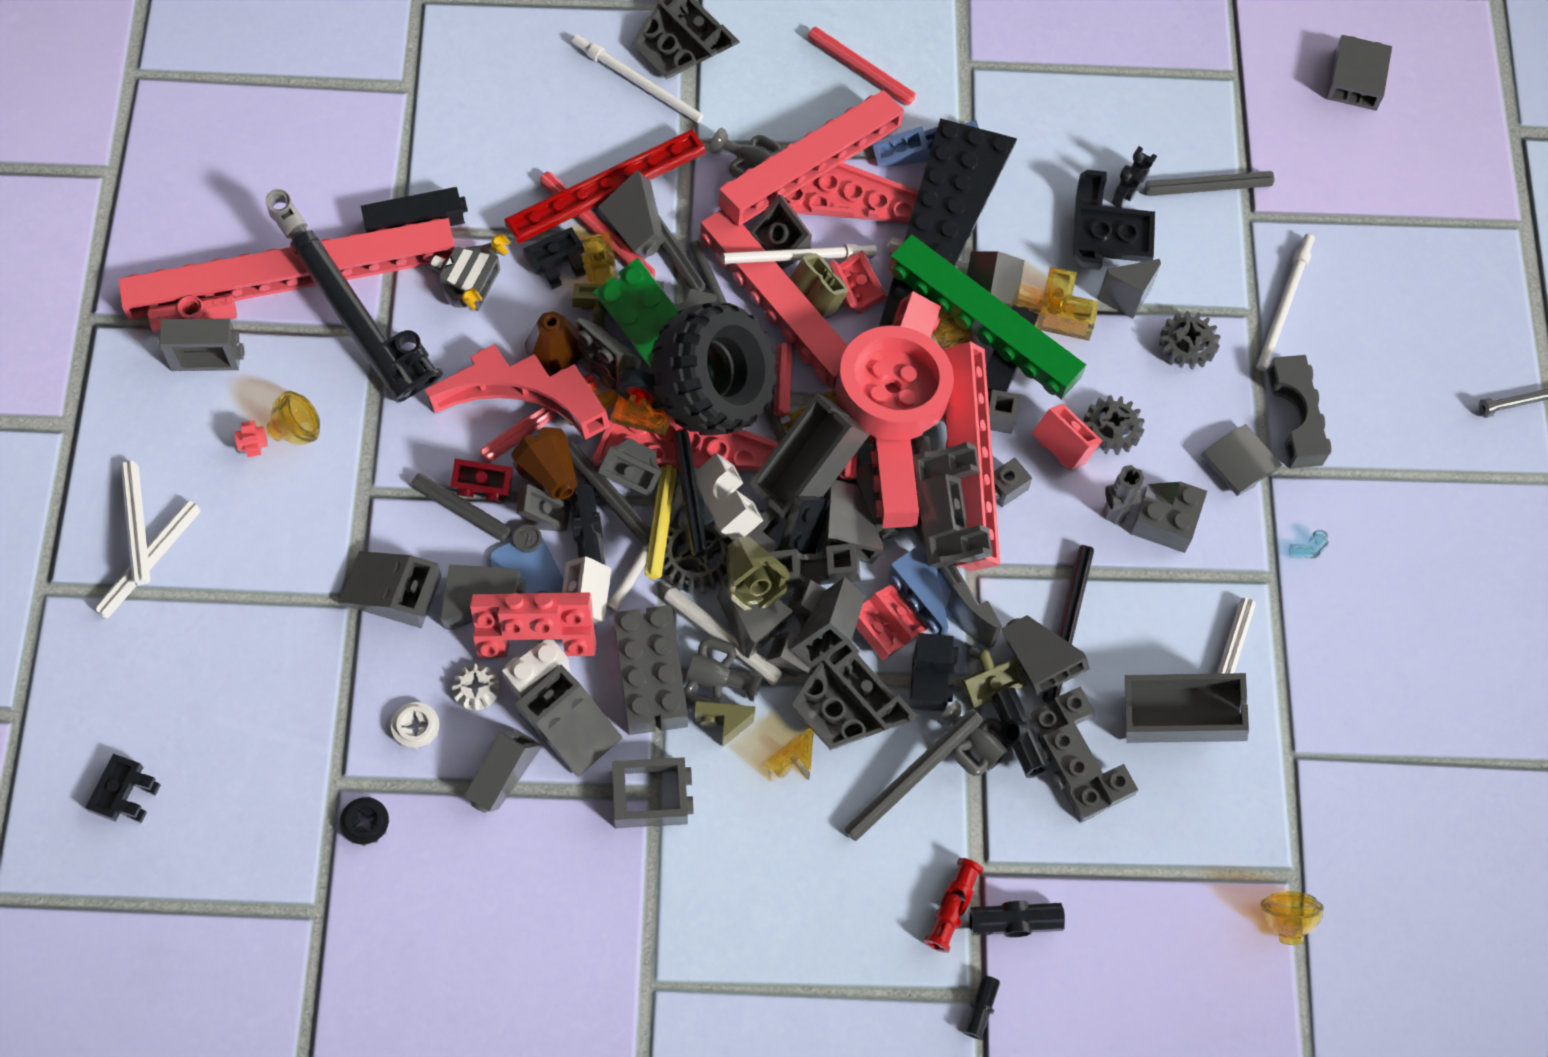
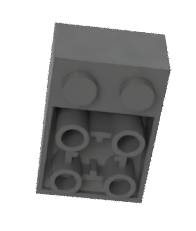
[576,318,643,395]
[338,551,442,628]
[516,664,622,777]

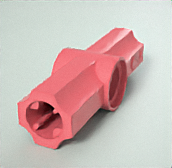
[148,294,237,333]

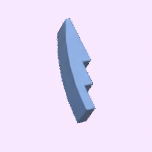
[872,120,979,167]

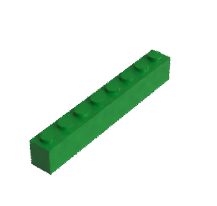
[888,235,1087,400]

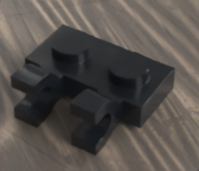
[1111,146,1157,208]
[523,227,586,290]
[85,753,161,823]

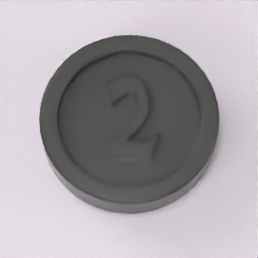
[513,524,542,553]

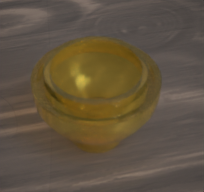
[267,391,320,445]
[1260,891,1324,945]

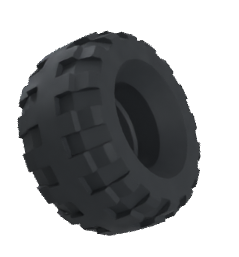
[650,302,777,436]

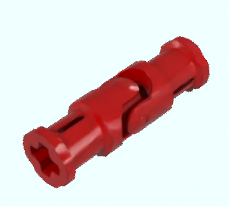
[923,858,984,953]

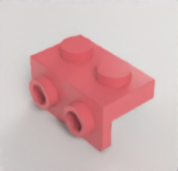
[829,251,887,314]

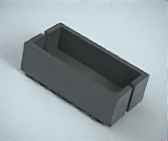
[749,393,870,520]
[613,605,688,735]
[1125,673,1249,743]

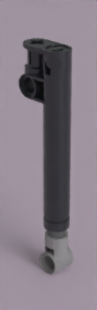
[266,189,443,403]

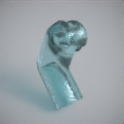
[1289,530,1329,559]

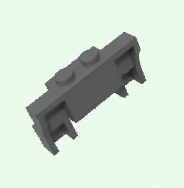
[913,442,993,569]
[1027,686,1138,823]

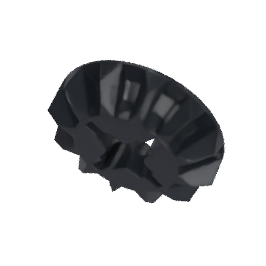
[340,797,390,846]

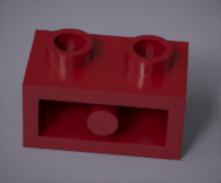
[450,458,514,502]

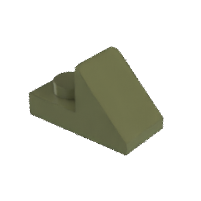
[695,701,756,746]

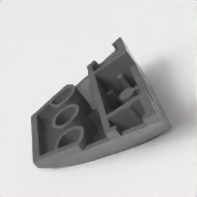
[632,0,740,79]
[792,642,918,751]

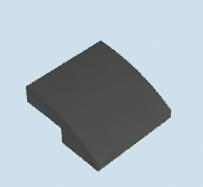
[1201,424,1282,496]
[947,581,1002,649]

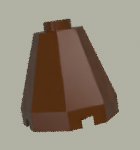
[524,311,580,377]
[511,427,578,499]

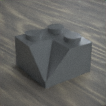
[1131,481,1208,553]

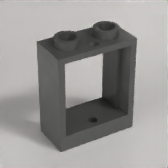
[159,319,245,371]
[612,757,694,828]

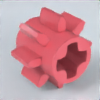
[234,420,268,457]

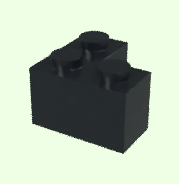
[909,633,959,712]

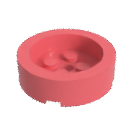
[835,326,954,441]

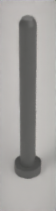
[1479,389,1548,418]

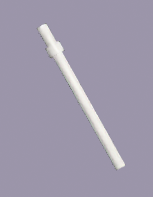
[572,34,704,124]
[1256,234,1315,371]
[721,244,877,264]
[606,467,698,612]

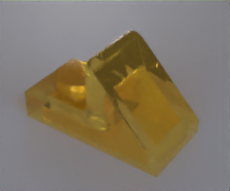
[582,232,618,285]
[763,727,814,781]

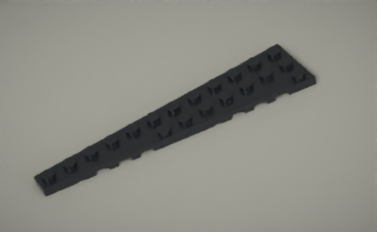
[879,118,1017,327]

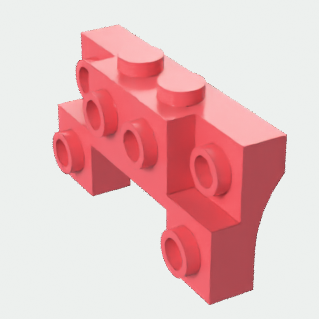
[470,592,597,658]

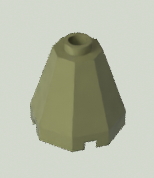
[727,536,790,610]

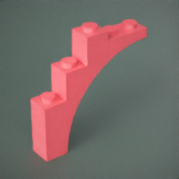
[425,344,610,440]

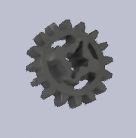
[1159,311,1221,369]
[1083,395,1145,455]

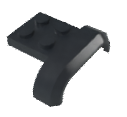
[1072,170,1155,270]

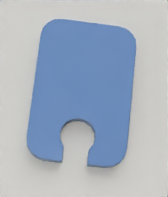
[490,538,564,593]

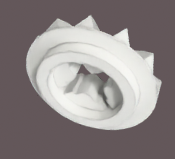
[452,663,500,710]
[391,702,440,750]

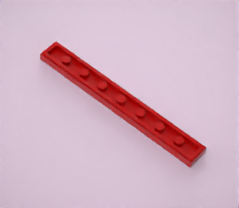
[504,129,706,244]

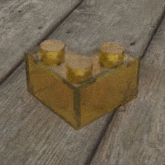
[1036,267,1099,341]

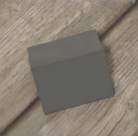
[748,195,812,270]
[967,251,1025,309]
[1098,259,1161,319]

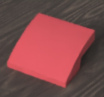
[856,584,928,661]

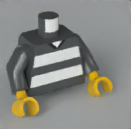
[430,234,511,311]

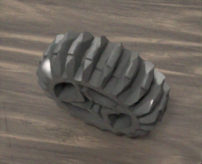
[662,517,732,594]

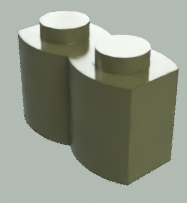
[790,253,849,317]

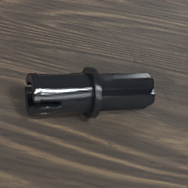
[963,976,1000,1040]

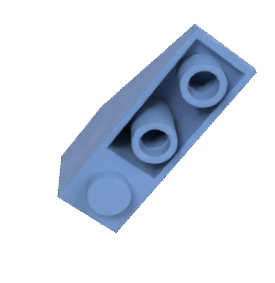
[889,545,949,635]

